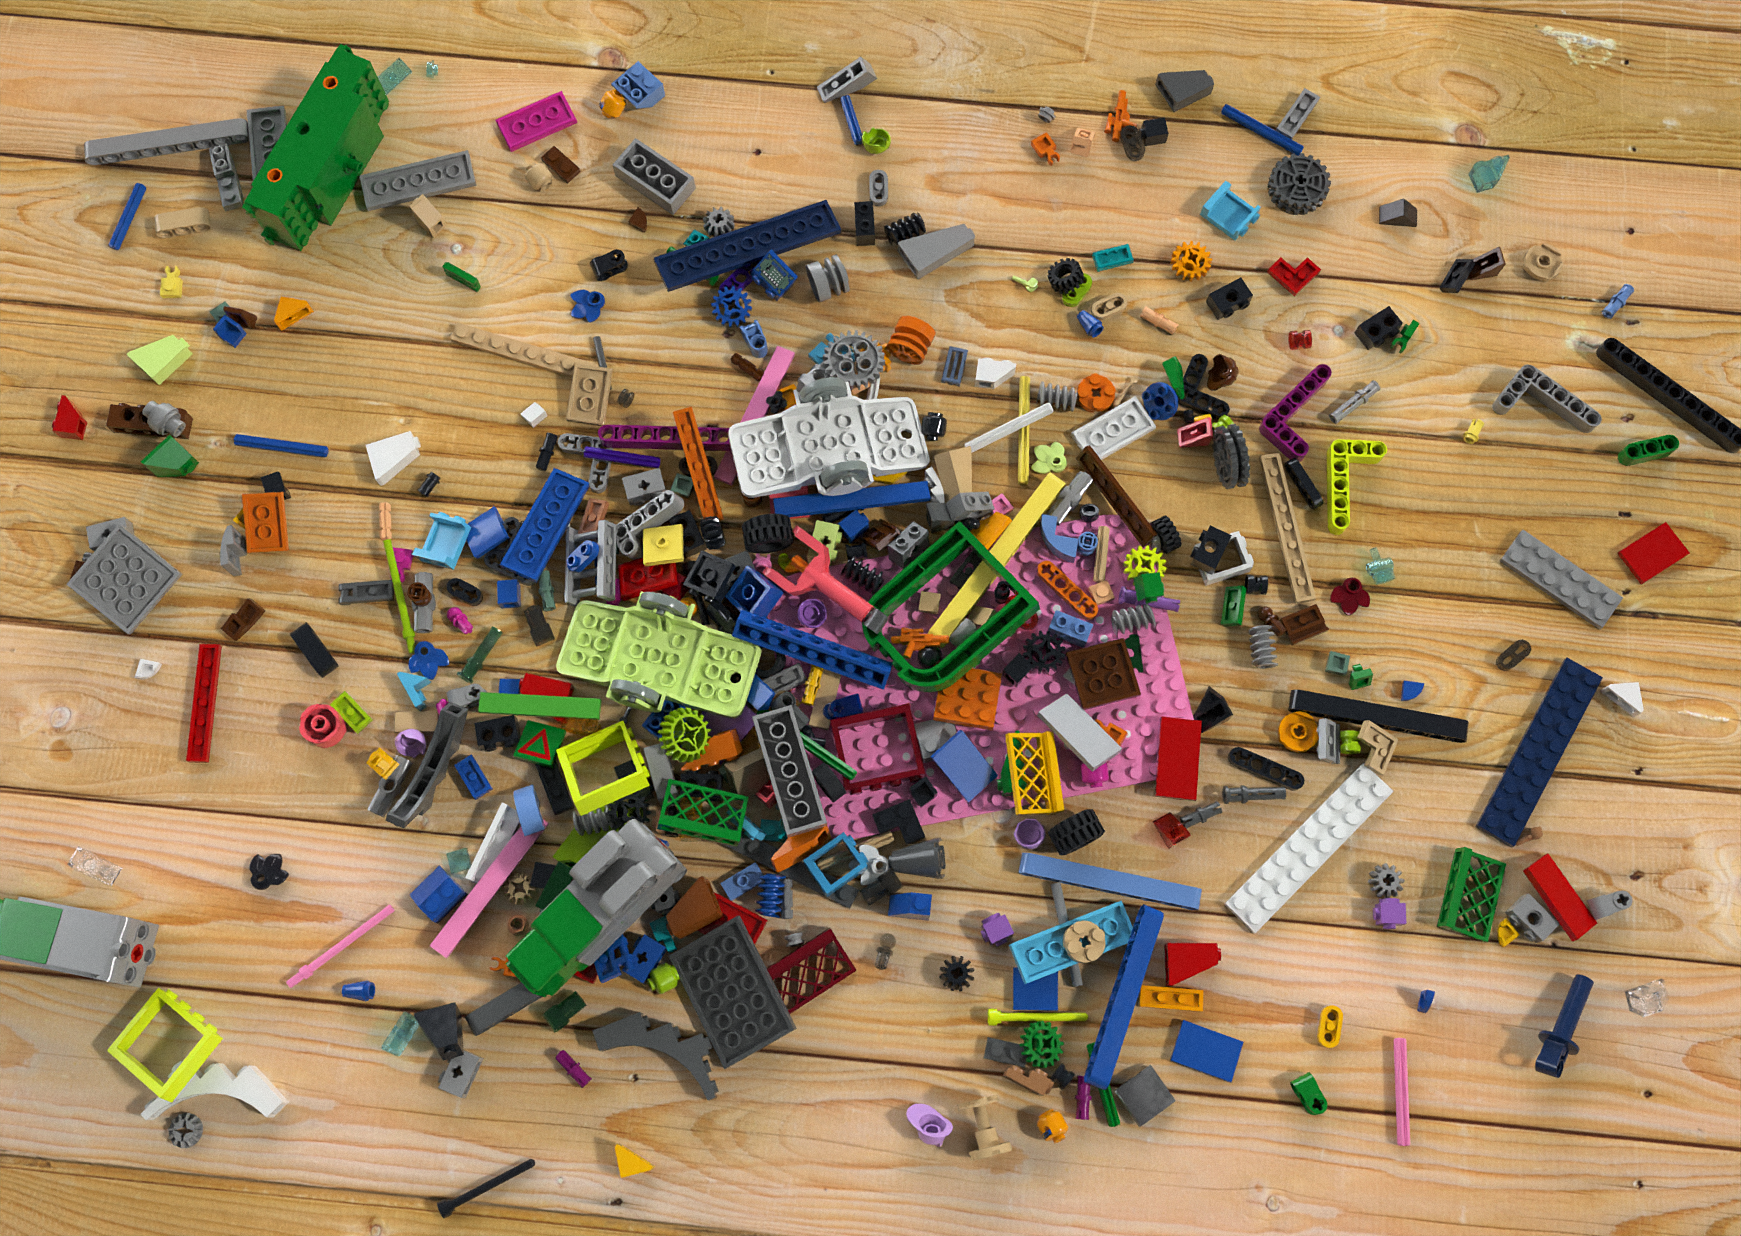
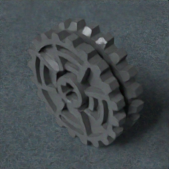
[1267,153,1331,215]
[1212,424,1250,489]

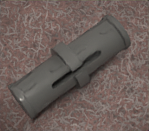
[1180,801,1222,829]

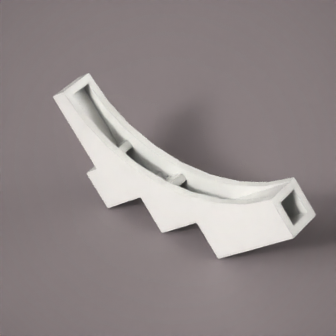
[141,1061,289,1120]

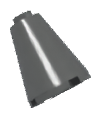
[888,837,946,879]

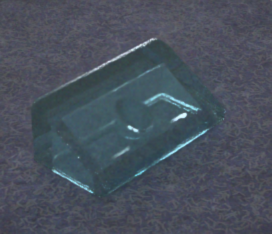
[378,57,412,95]
[381,1011,419,1056]

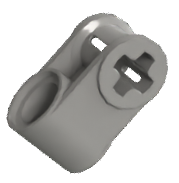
[446,684,487,709]
[1587,890,1633,920]

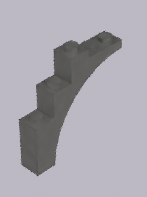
[386,702,468,828]
[593,1012,719,1101]

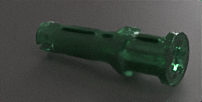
[457,626,503,684]

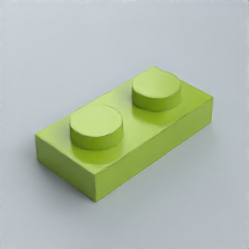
[330,691,373,734]

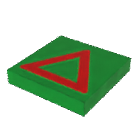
[513,720,566,768]

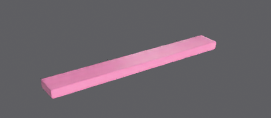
[714,346,795,486]
[430,819,549,958]

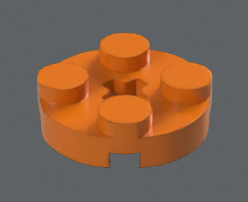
[1077,373,1116,413]

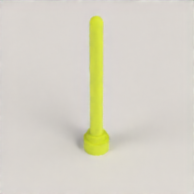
[987,1009,1088,1026]

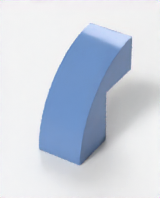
[1040,514,1078,563]
[514,784,545,836]

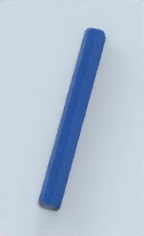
[1221,104,1304,156]
[233,434,329,457]

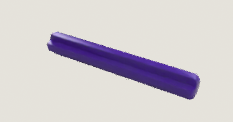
[584,446,661,468]

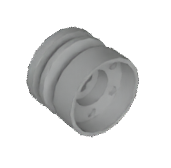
[806,254,850,303]

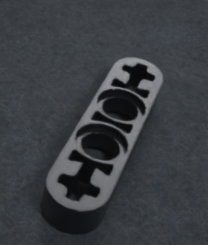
[1228,747,1305,791]

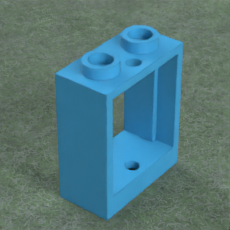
[803,832,869,897]

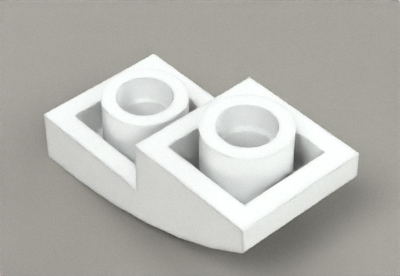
[924,466,945,503]

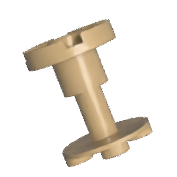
[957,1094,1012,1161]

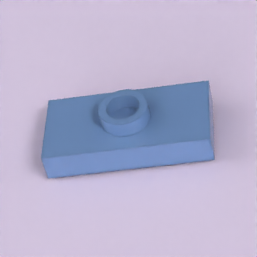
[720,862,764,901]

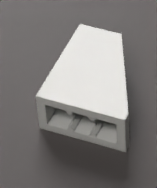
[366,431,421,486]

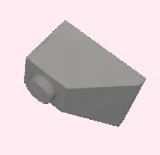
[914,720,957,763]

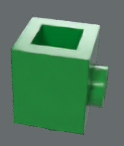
[1133,572,1164,604]

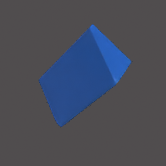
[747,674,775,711]

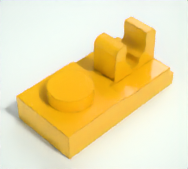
[366,747,399,780]

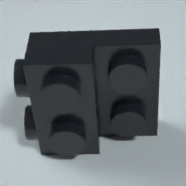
[683,550,736,605]

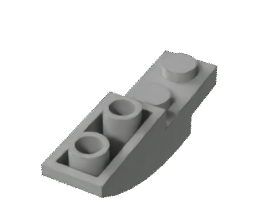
[209,143,243,212]

